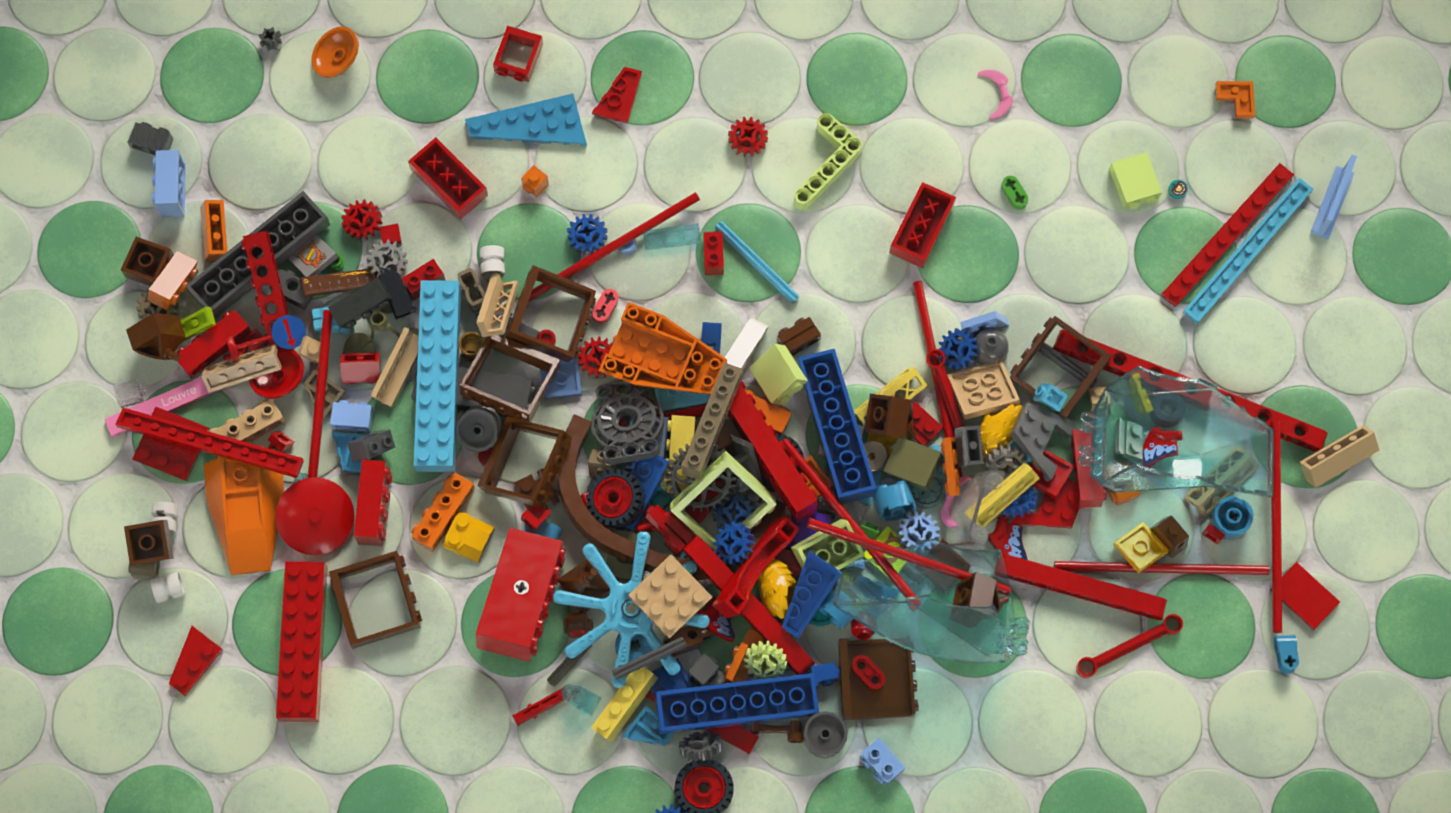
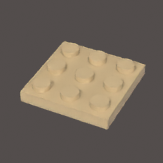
[947,361,1020,420]
[628,554,712,639]

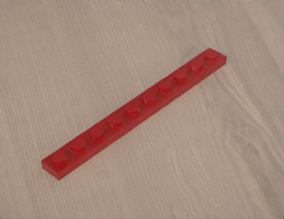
[1161,163,1294,307]
[115,408,304,478]

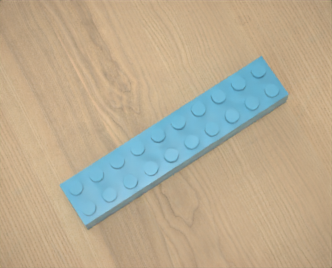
[414,280,461,472]

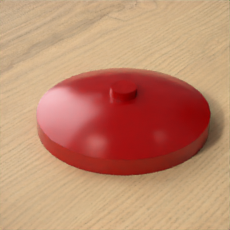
[275,477,354,555]

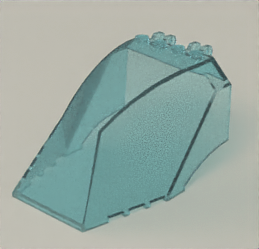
[1078,366,1274,498]
[832,538,1030,663]

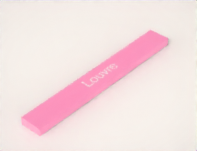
[104,377,227,438]

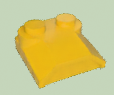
[443,512,495,563]

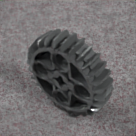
[665,444,737,513]

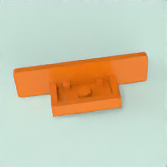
[723,629,765,684]

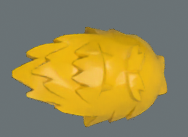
[979,404,1022,459]
[757,558,797,619]

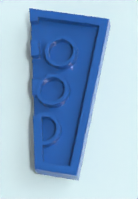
[626,449,670,531]
[782,550,842,638]

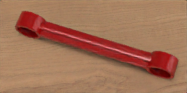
[926,349,965,430]
[1076,614,1183,678]

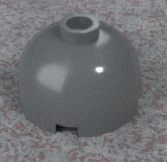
[973,328,1009,365]

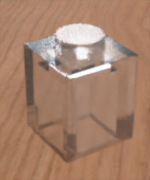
[113,379,146,408]

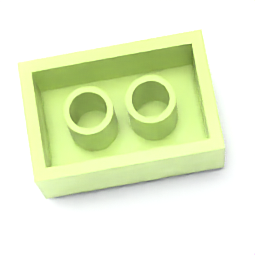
[791,519,865,570]

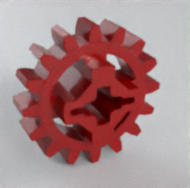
[728,117,768,157]
[341,199,383,240]
[577,336,613,378]

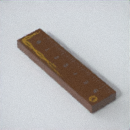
[300,268,377,297]

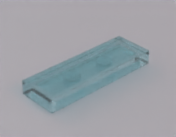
[643,223,701,250]

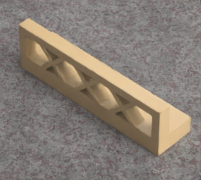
[476,273,519,337]
[370,327,419,408]
[201,344,282,393]
[1184,447,1258,518]

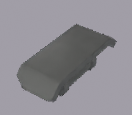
[730,434,763,504]

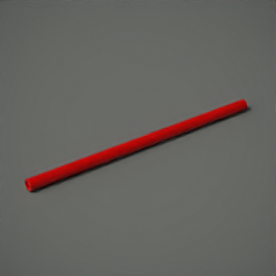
[518,192,700,302]
[913,281,963,478]
[307,310,333,478]
[1271,421,1282,633]
[782,438,922,609]
[807,518,1011,596]
[1054,561,1269,575]

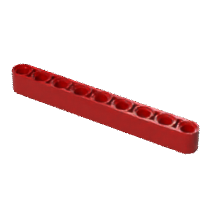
[682,536,815,675]
[994,554,1167,620]

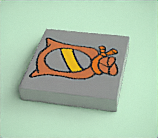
[288,235,338,277]

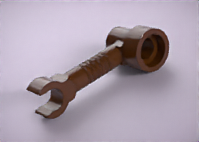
[751,721,803,743]

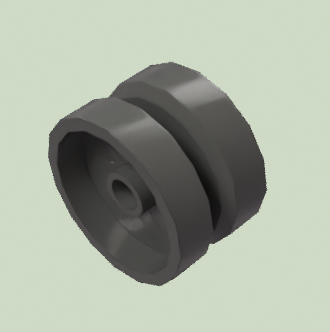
[455,404,502,452]
[803,711,848,758]

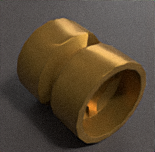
[459,332,484,363]

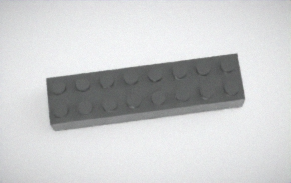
[185,191,330,319]

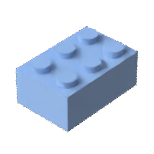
[152,150,186,217]

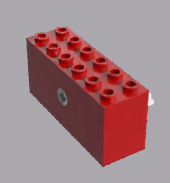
[476,528,565,662]

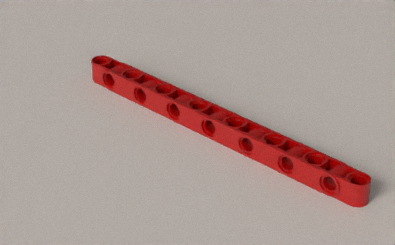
[1053,329,1328,452]

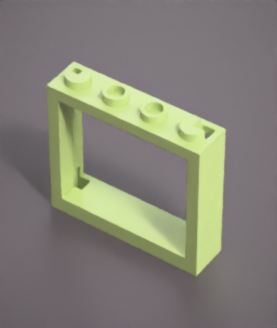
[670,451,776,551]

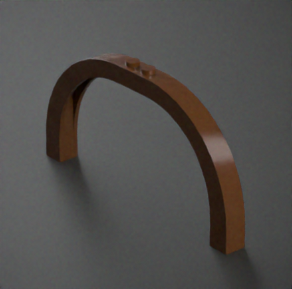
[557,414,786,580]

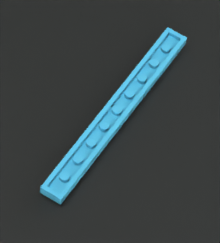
[1182,178,1313,324]

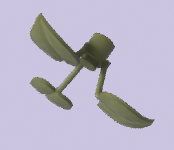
[342,305,419,354]

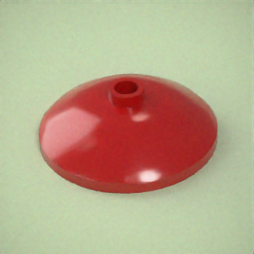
[249,347,304,399]

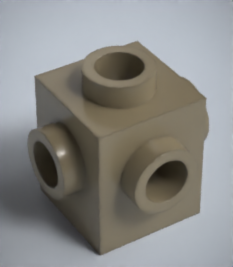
[588,449,618,477]

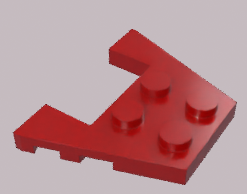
[1011,478,1079,528]

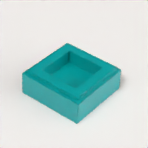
[651,486,673,510]

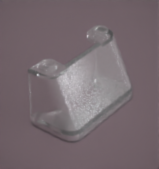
[945,470,1005,557]

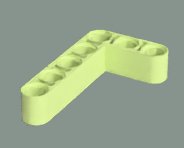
[794,113,862,210]

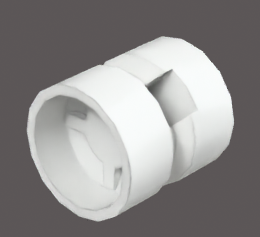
[480,245,505,278]
[151,502,178,534]
[150,571,185,603]

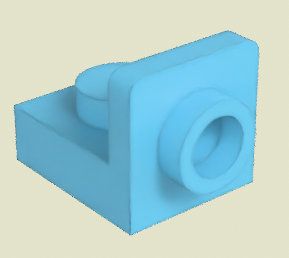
[1033,383,1068,412]

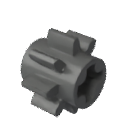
[259,27,282,51]

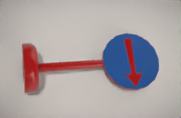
[225,315,306,362]

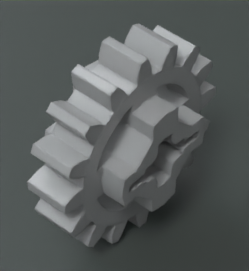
[366,239,408,278]
[985,444,1028,482]

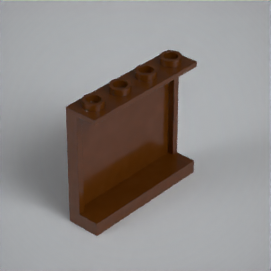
[838,635,919,720]

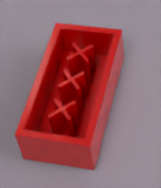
[408,137,488,220]
[889,182,956,268]
[354,460,392,546]

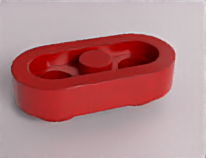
[852,655,885,690]

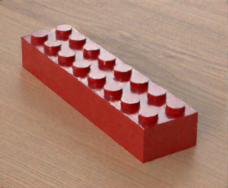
[727,380,818,523]
[276,561,328,722]

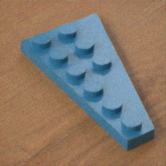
[465,94,587,146]

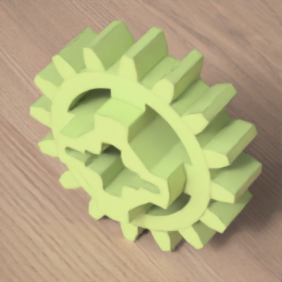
[743,641,787,679]

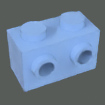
[330,400,374,433]
[860,738,905,786]

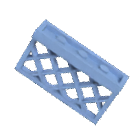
[1310,154,1357,239]

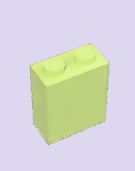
[1109,152,1162,209]
[749,344,808,405]

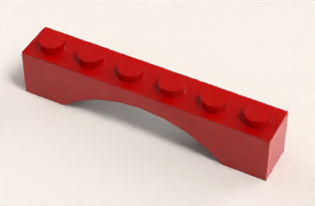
[713,515,799,618]

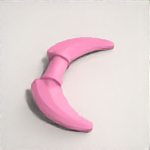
[978,70,1013,119]
[940,476,971,528]

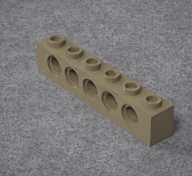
[682,362,743,480]

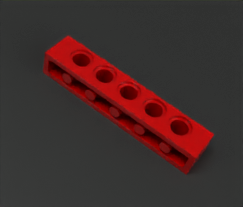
[241,231,289,347]

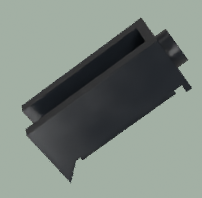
[378,267,417,320]

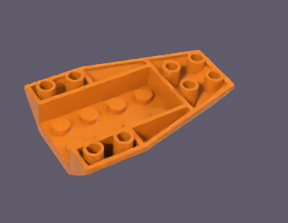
[599,302,728,395]
[204,457,284,575]

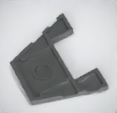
[1010,403,1076,482]

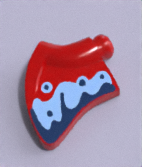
[1142,426,1183,468]
[987,515,1028,560]
[696,596,736,642]

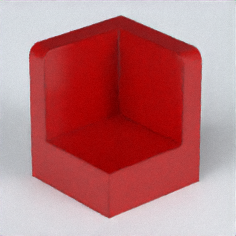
[521,506,552,532]

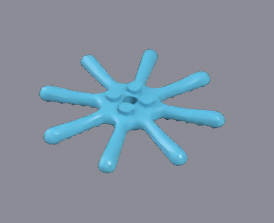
[553,531,710,688]

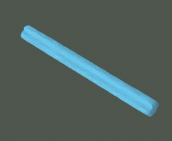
[715,221,799,304]

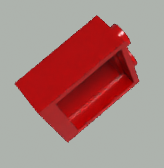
[493,25,543,82]

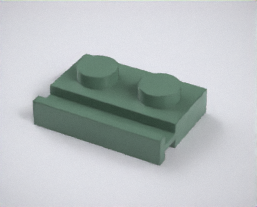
[1115,418,1143,462]

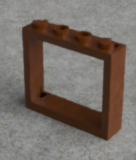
[506,265,596,363]
[1010,316,1112,418]
[459,335,560,424]
[477,417,572,508]
[329,551,422,649]

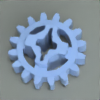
[897,511,940,554]

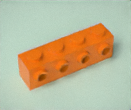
[411,472,475,552]

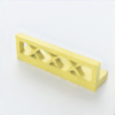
[854,367,928,427]
[966,462,1040,529]

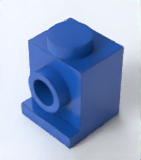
[810,662,841,689]

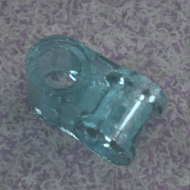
[562,684,601,716]

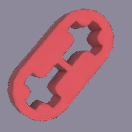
[592,289,619,324]

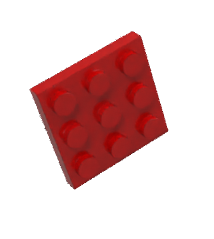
[132,406,210,482]

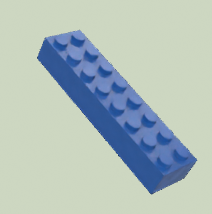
[798,348,877,504]
[654,673,819,735]

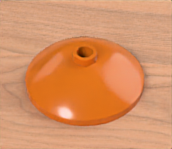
[311,27,359,78]

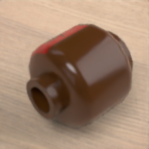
[563,612,593,638]

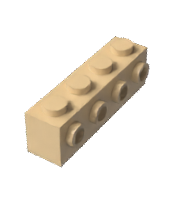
[209,399,286,458]
[1300,425,1380,488]

